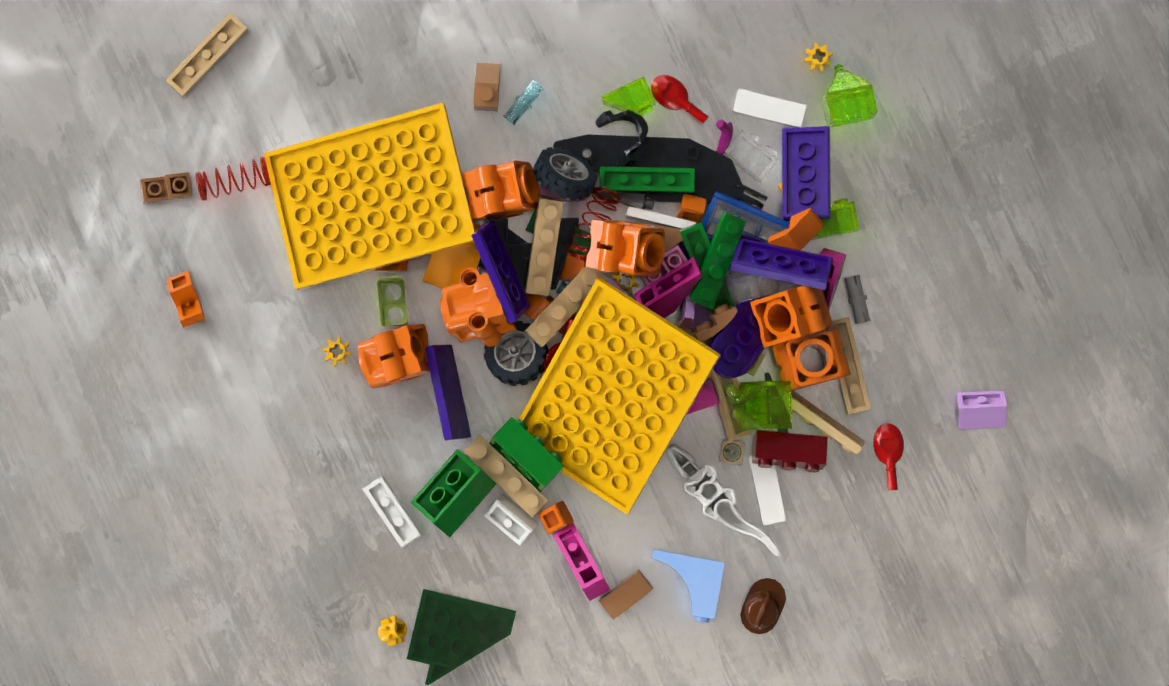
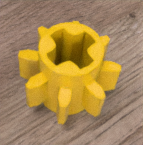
[804,42,833,73]
[611,273,639,295]
[322,337,352,367]
[378,615,407,647]

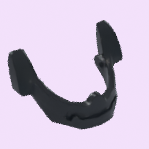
[595,110,648,167]

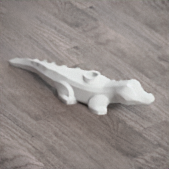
[667,444,779,557]

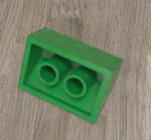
[489,417,564,493]
[410,449,497,537]

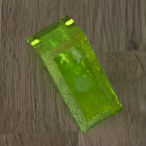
[601,77,656,116]
[811,198,860,240]

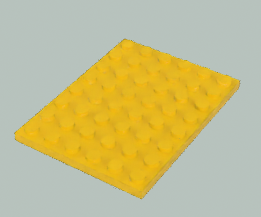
[264,103,476,290]
[519,277,721,514]

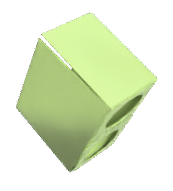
[377,276,408,327]

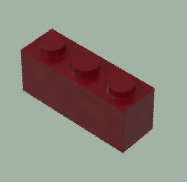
[752,430,828,473]

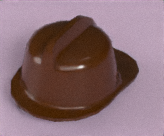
[740,578,786,634]

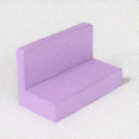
[679,289,709,330]
[956,390,1007,429]

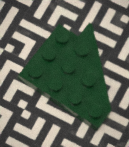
[407,589,516,685]

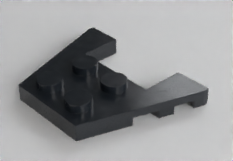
[486,218,579,290]

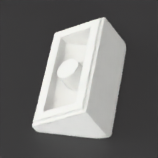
[484,494,538,546]

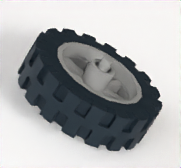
[533,147,598,201]
[484,321,549,386]

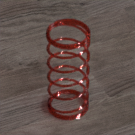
[195,156,271,201]
[567,186,621,262]

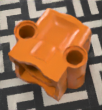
[461,161,540,221]
[586,219,665,276]
[440,268,516,347]
[750,285,832,348]
[357,324,430,388]
[772,329,851,392]

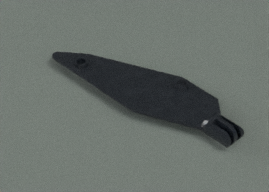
[553,134,768,210]

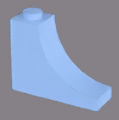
[652,550,725,623]

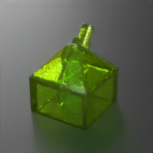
[821,64,878,128]
[725,381,792,430]

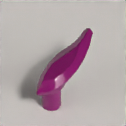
[716,119,733,155]

